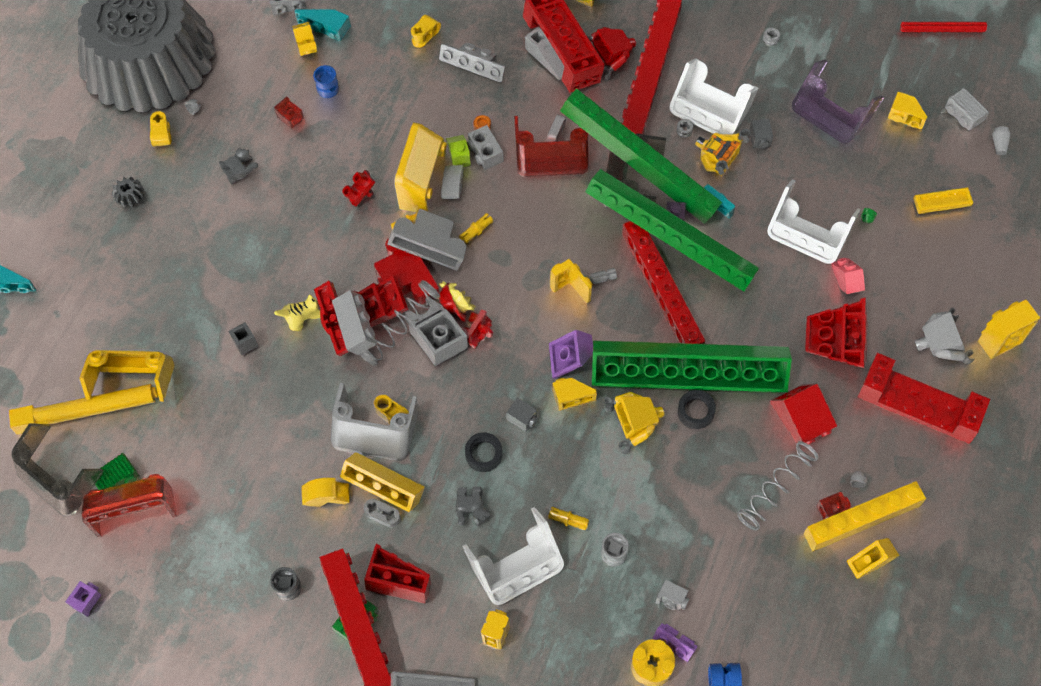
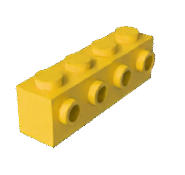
[340,452,425,512]

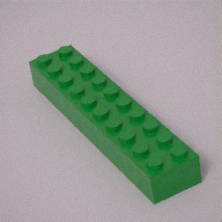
[592,340,792,393]

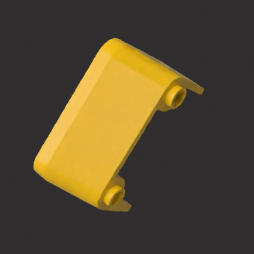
[395,122,447,213]
[79,350,174,402]

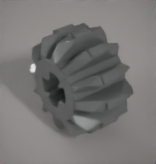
[112,177,144,208]

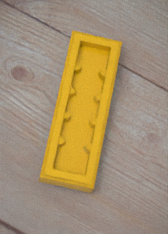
[913,187,973,214]

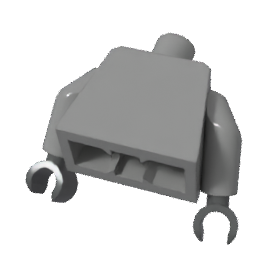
[914,308,975,365]

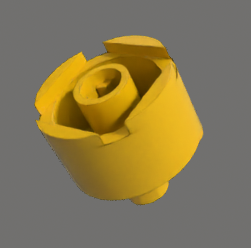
[631,639,675,686]

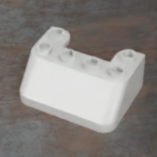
[670,58,759,134]

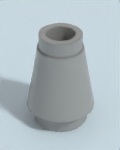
[992,127,1011,155]

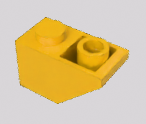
[888,92,927,129]

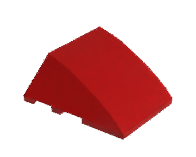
[805,297,868,368]

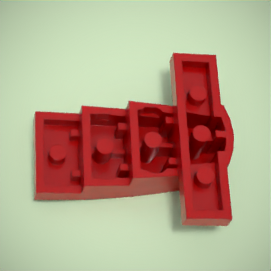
[314,275,409,356]

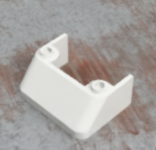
[767,179,861,264]
[462,507,564,605]

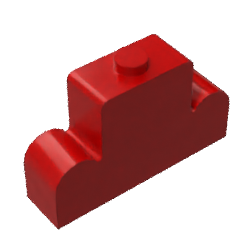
[374,238,440,304]

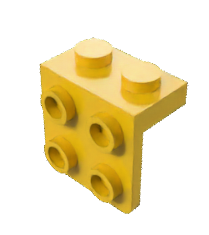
[550,259,592,304]

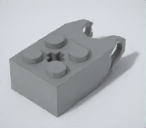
[403,297,468,366]

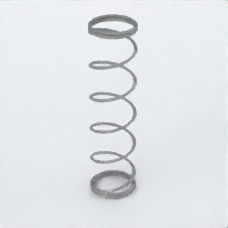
[360,280,440,366]
[737,441,819,530]

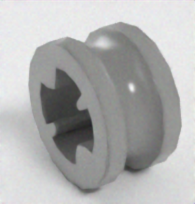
[763,28,780,46]
[677,119,693,138]

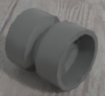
[270,567,302,601]

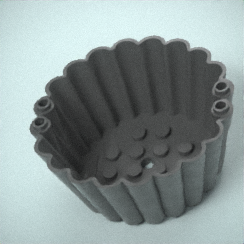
[78,0,215,112]

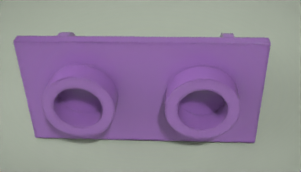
[652,623,698,662]

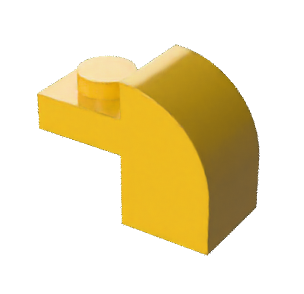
[292,22,317,56]
[302,478,350,507]

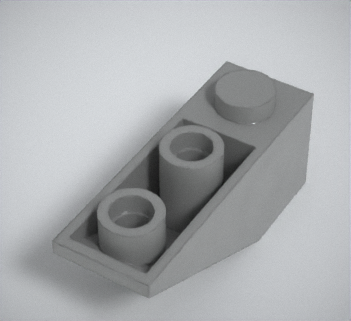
[525,27,564,81]

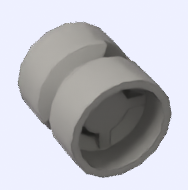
[601,533,629,567]

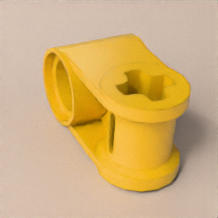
[411,14,441,48]
[150,111,172,147]
[374,395,409,425]

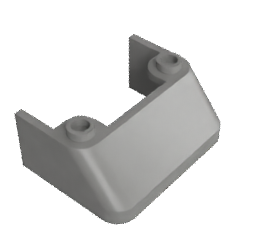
[331,383,419,461]

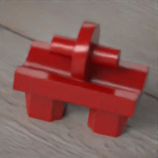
[342,170,376,207]
[462,309,494,349]

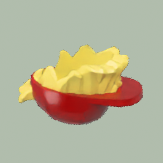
[438,281,476,323]

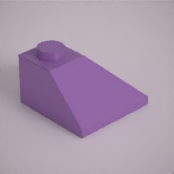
[549,330,593,379]

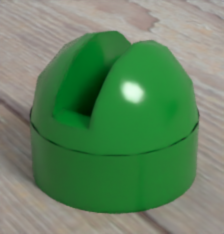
[861,208,877,223]

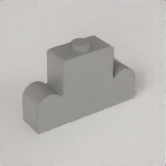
[387,209,466,271]

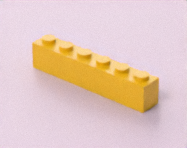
[804,481,926,552]

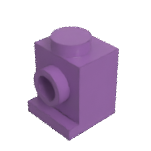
[65,581,101,617]

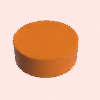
[473,115,491,130]

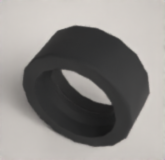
[678,390,716,429]
[465,432,503,472]

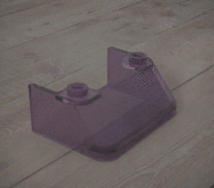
[792,60,884,143]

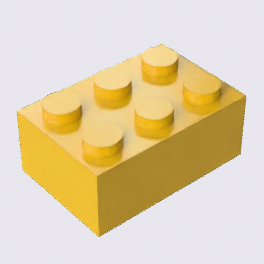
[978,299,1040,359]

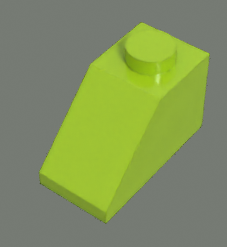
[446,135,471,168]

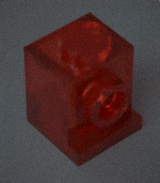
[274,96,304,129]
[816,491,851,520]

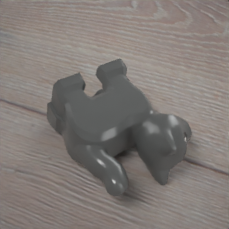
[219,148,258,185]
[456,487,490,526]

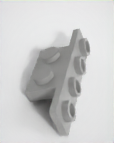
[439,43,506,82]

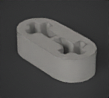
[546,114,567,146]
[364,499,400,527]

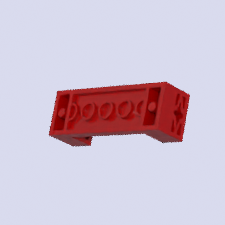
[523,0,605,93]
[858,353,991,444]

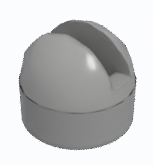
[185,99,201,115]
[850,471,867,488]

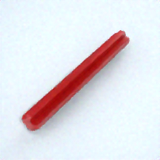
[900,22,987,32]

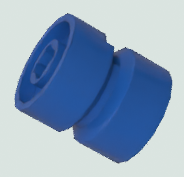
[313,65,339,98]
[708,663,742,686]

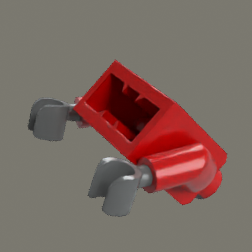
[586,27,636,81]

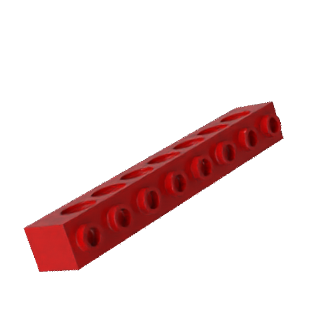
[622,221,705,344]

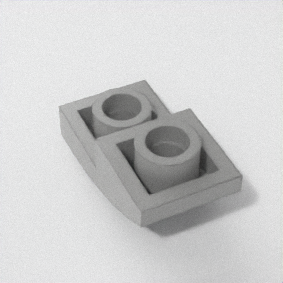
[441,165,464,199]

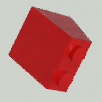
[770,383,837,444]

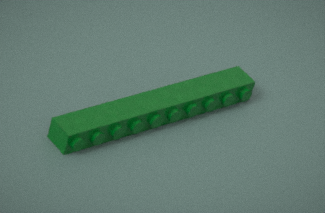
[560,88,722,224]
[585,169,759,292]

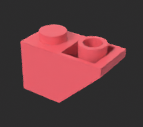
[831,258,865,294]

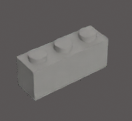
[332,290,376,355]

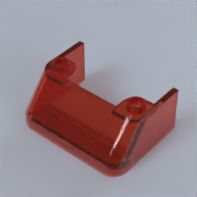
[514,116,589,177]
[81,474,177,537]

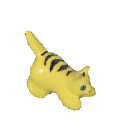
[274,295,320,331]

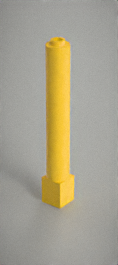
[9,384,158,435]

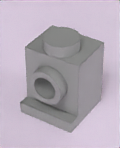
[656,580,689,611]

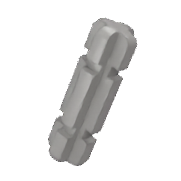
[584,268,617,285]

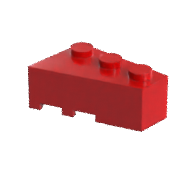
[364,543,431,604]

